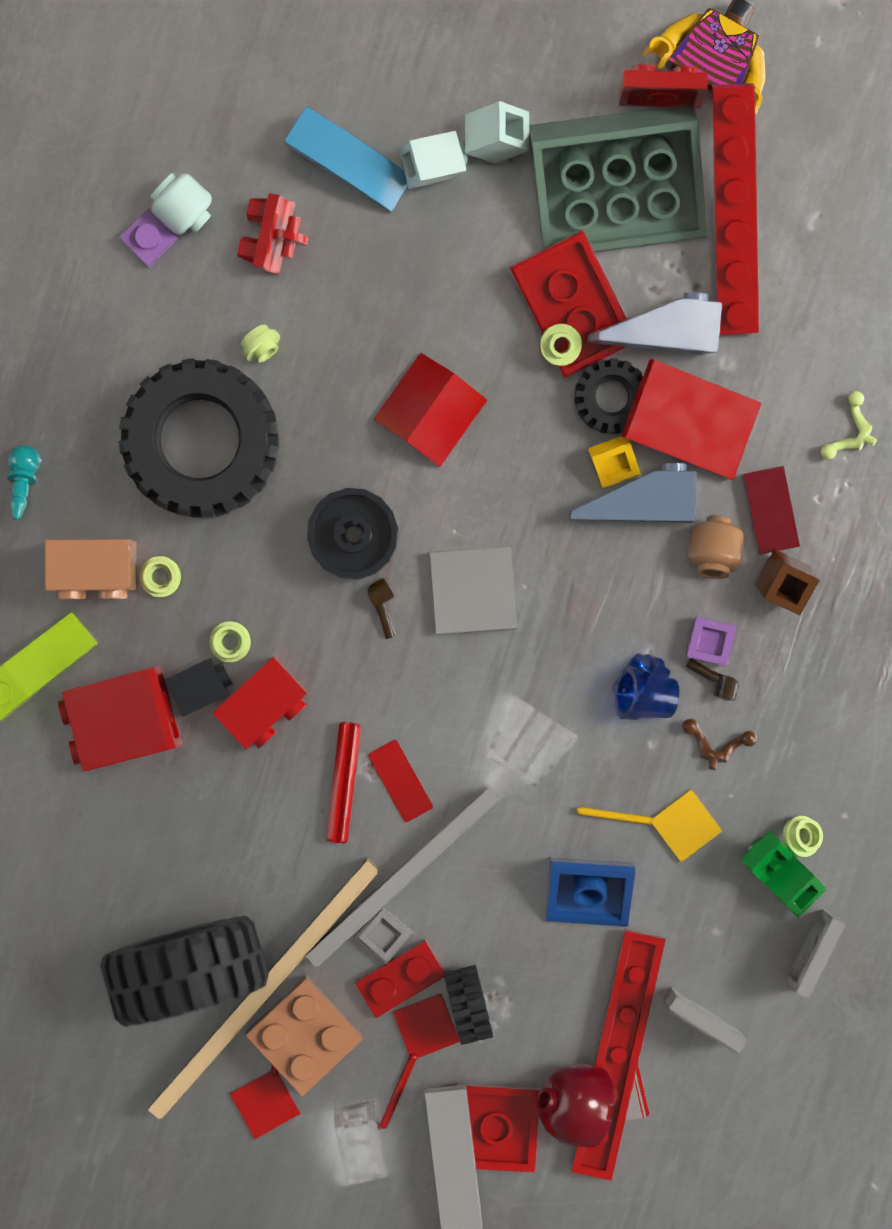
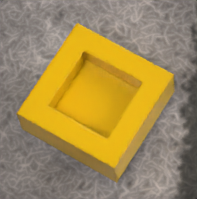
[588,436,641,489]

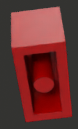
[213,656,309,749]

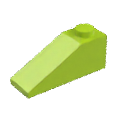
[0,612,98,722]

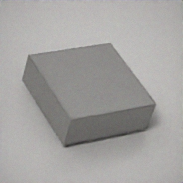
[355,907,413,964]

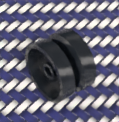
[307,488,399,579]

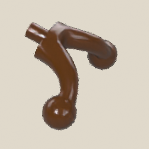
[682,719,757,770]

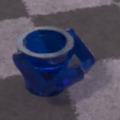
[613,653,680,720]

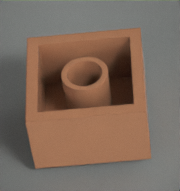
[45,539,137,599]
[246,975,363,1096]

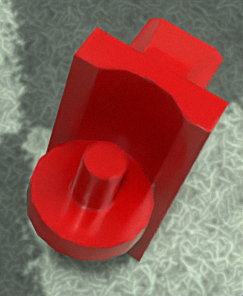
[237,193,309,275]

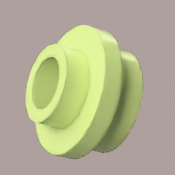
[241,324,280,362]
[540,324,582,366]
[140,556,181,597]
[209,621,251,663]
[783,816,823,857]

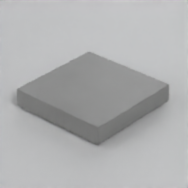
[430,546,518,634]
[786,910,846,999]
[663,987,747,1054]

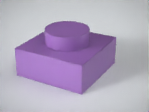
[119,208,179,268]
[686,617,737,666]

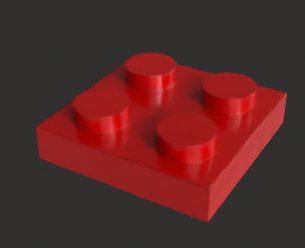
[619,64,708,109]
[458,1083,540,1173]

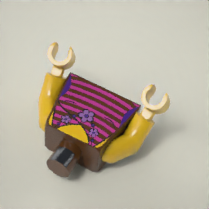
[642,0,765,114]

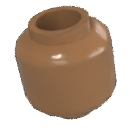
[688,515,744,579]

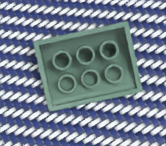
[529,103,708,252]

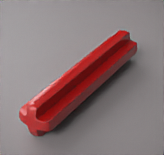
[326,721,361,844]

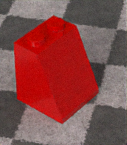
[58,666,182,772]

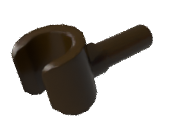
[367,578,395,639]
[686,658,739,701]

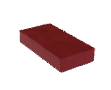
[742,466,800,555]

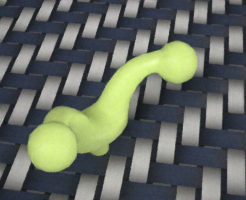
[820,391,877,460]

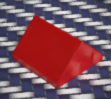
[373,353,488,467]

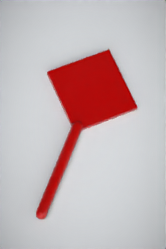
[380,993,460,1129]
[230,1065,301,1139]

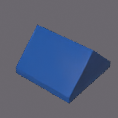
[546,857,635,927]

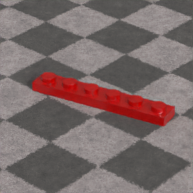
[712,83,759,335]
[571,929,666,1181]

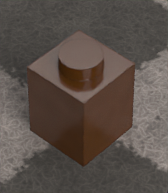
[755,549,820,616]

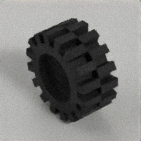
[574,358,643,434]
[443,965,493,1045]

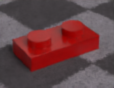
[355,940,445,1018]

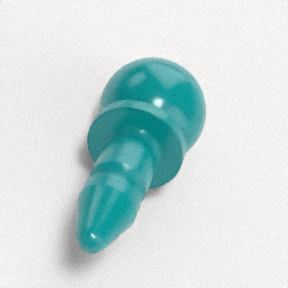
[7,445,41,520]

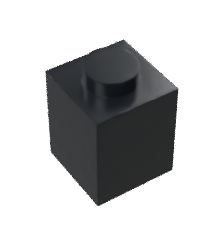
[165,658,233,717]

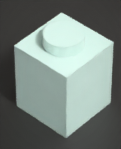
[465,101,529,164]
[398,130,468,189]

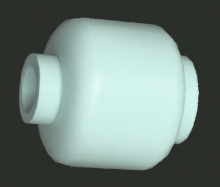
[150,173,212,235]

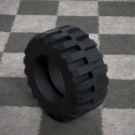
[119,358,280,518]
[100,916,269,1026]

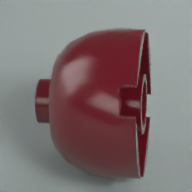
[537,1064,615,1147]

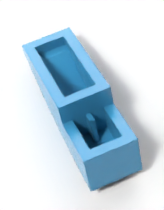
[284,106,408,213]

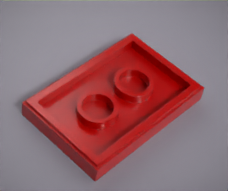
[508,230,627,378]
[621,359,762,480]

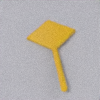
[577,789,722,862]

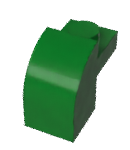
[741,831,827,918]

